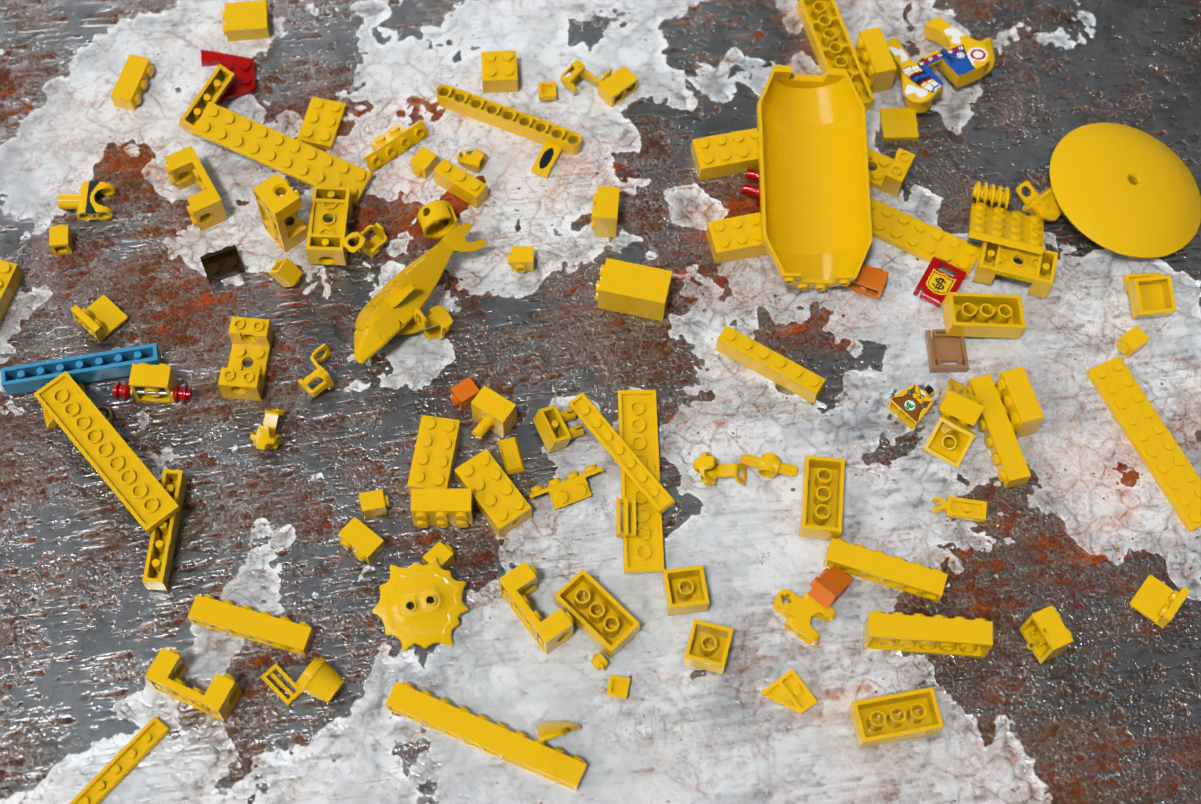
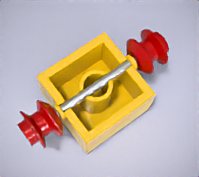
[112,363,192,404]

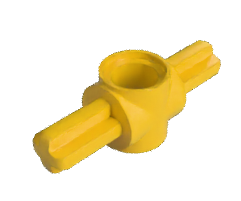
[740,453,798,478]

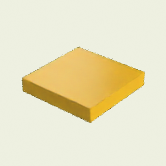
[879,108,919,141]

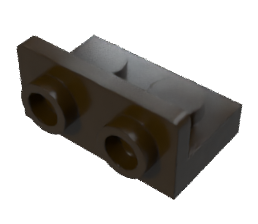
[200,245,245,284]

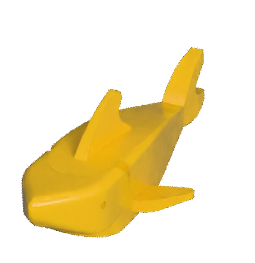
[354,222,488,364]

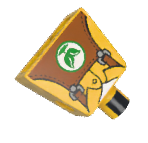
[887,384,935,431]

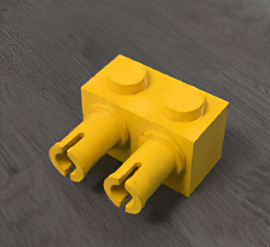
[533,404,584,453]

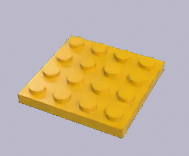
[968,202,1044,255]

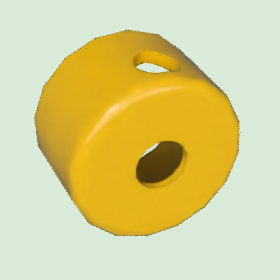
[417,200,458,239]

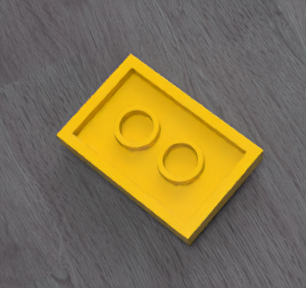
[297,97,347,151]

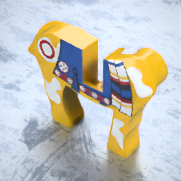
[886,17,995,113]

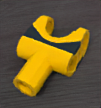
[58,181,116,221]

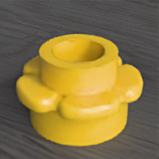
[591,652,609,671]

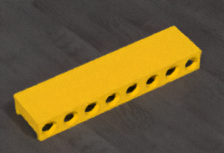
[796,0,874,111]

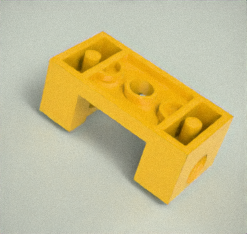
[164,145,228,231]
[867,148,916,197]
[253,173,308,253]
[306,186,353,266]
[973,241,1058,299]
[218,316,274,401]
[498,561,574,655]
[145,647,242,723]

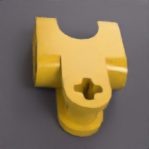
[773,589,836,646]

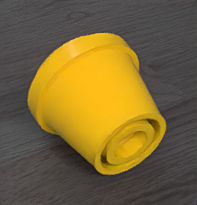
[296,656,345,704]

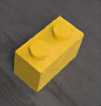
[598,66,638,108]
[338,516,386,565]

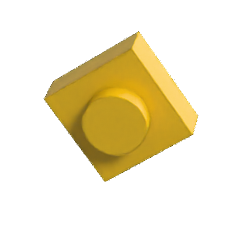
[538,82,556,101]
[606,674,630,700]

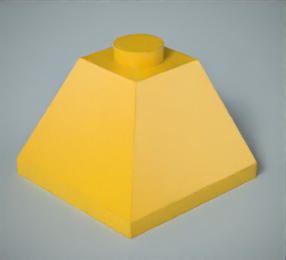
[923,414,976,468]

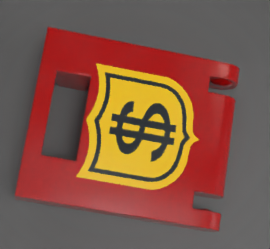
[913,257,967,308]

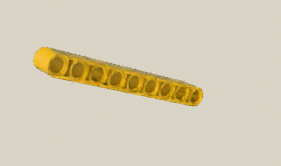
[436,84,582,155]

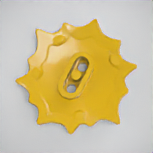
[372,557,469,652]

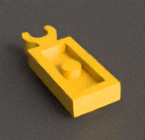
[932,496,987,523]

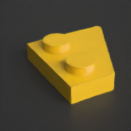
[761,668,818,715]

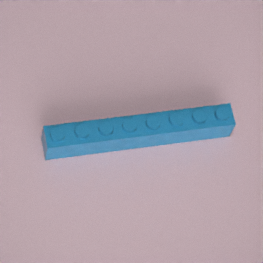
[1,343,162,396]

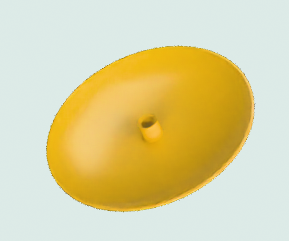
[1049,123,1201,258]

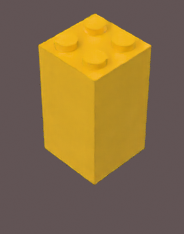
[595,258,673,321]

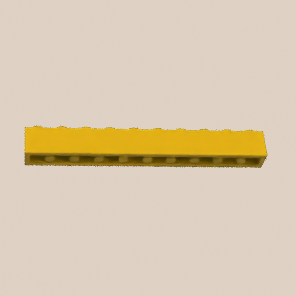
[385,682,587,792]

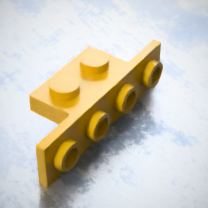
[363,120,429,172]
[526,464,604,510]

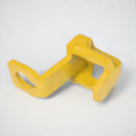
[560,59,613,94]
[341,223,387,258]
[414,305,453,340]
[298,343,335,397]
[250,407,286,451]
[693,452,747,486]

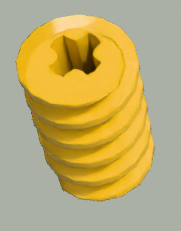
[971,180,1011,210]

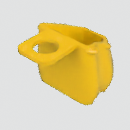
[1015,181,1064,221]

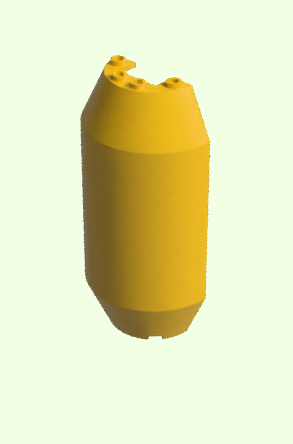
[756,65,872,291]

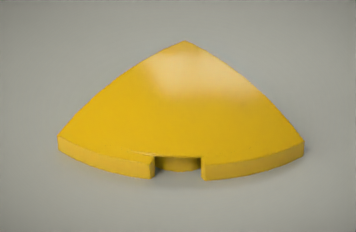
[537,720,582,742]

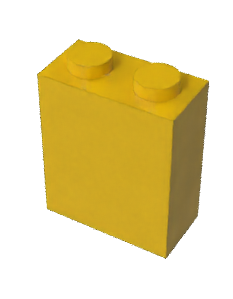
[222,0,270,42]

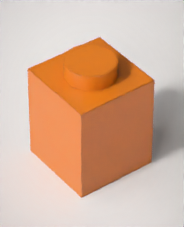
[450,377,480,411]

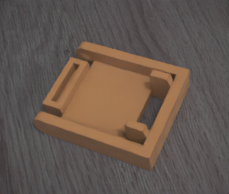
[925,329,969,373]

